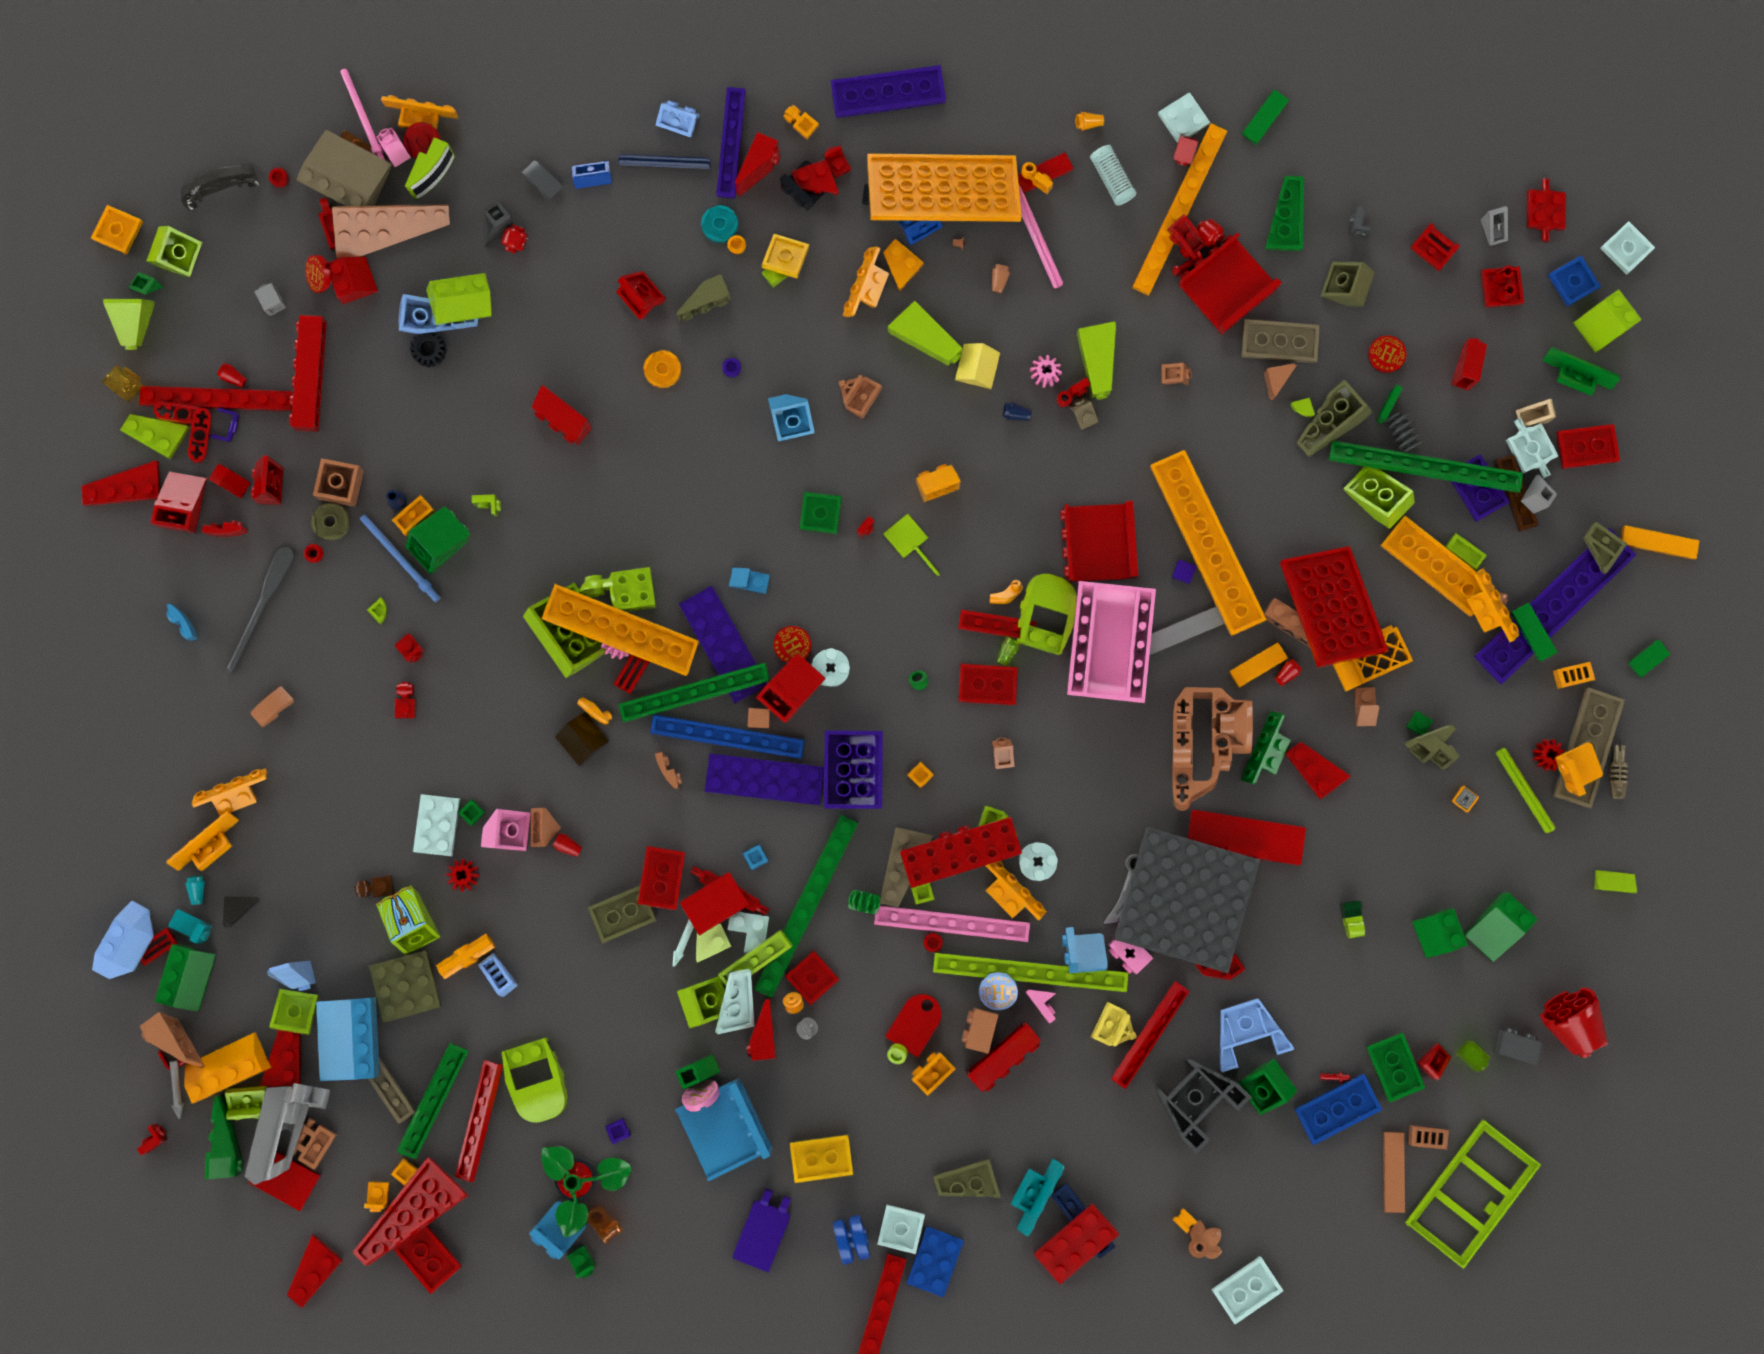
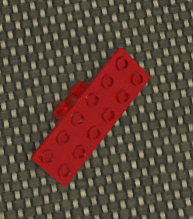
[1187,810,1306,866]
[900,817,1022,888]

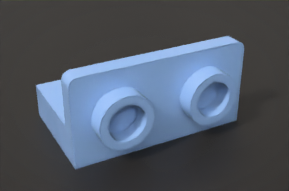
[656,100,700,137]

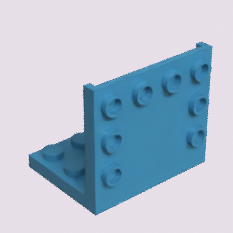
[675,1078,773,1181]

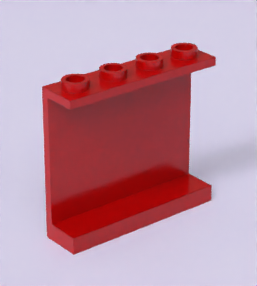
[1178,233,1282,335]
[1060,500,1138,582]

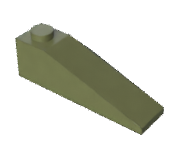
[1297,380,1373,457]

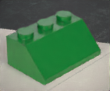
[154,944,217,1011]

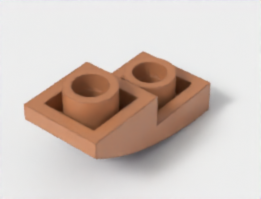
[250,686,294,728]
[655,752,682,790]

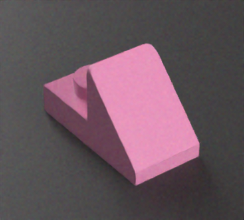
[1025,989,1056,1024]

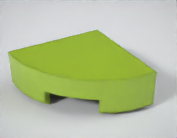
[1290,397,1315,417]
[367,597,387,624]

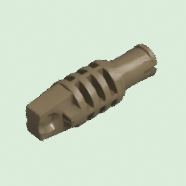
[1610,745,1628,799]

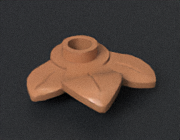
[1188,1220,1222,1259]

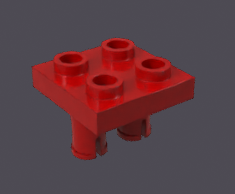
[1481,265,1524,308]

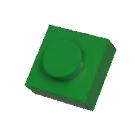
[1406,711,1433,736]

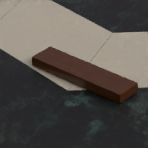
[1494,454,1539,532]

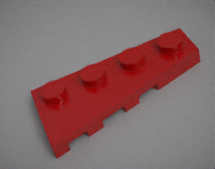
[81,460,161,506]

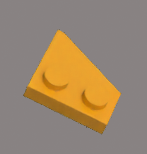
[883,239,924,291]

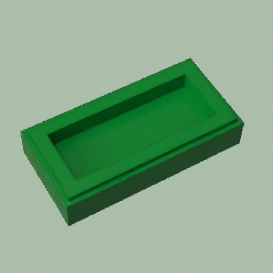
[1376,385,1403,424]
[1628,639,1671,678]

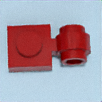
[1056,378,1090,407]
[395,682,416,719]

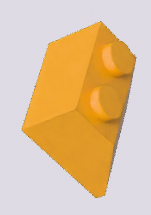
[916,464,961,502]

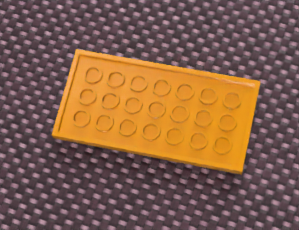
[867,153,1022,222]

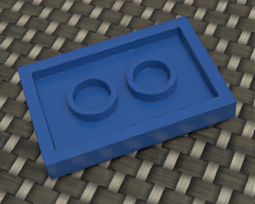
[906,1226,964,1298]

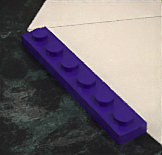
[716,87,746,199]

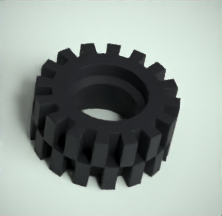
[410,332,447,367]

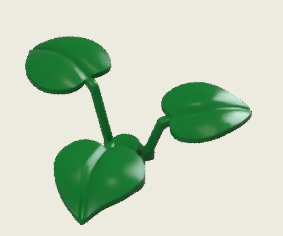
[541,1147,632,1237]

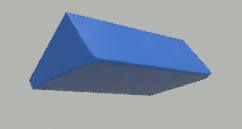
[572,161,612,189]

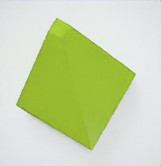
[761,269,788,288]

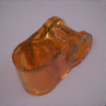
[588,1205,623,1245]

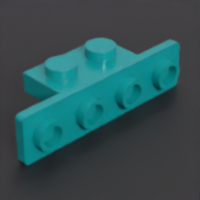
[1011,1159,1065,1236]

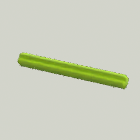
[1496,748,1555,833]

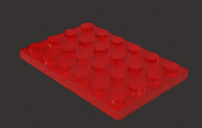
[1279,546,1389,668]

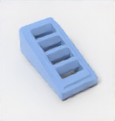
[478,953,518,997]

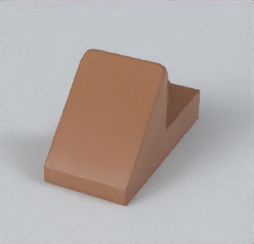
[1354,687,1379,726]

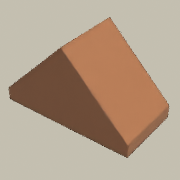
[1264,363,1297,401]

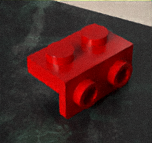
[1167,215,1205,260]

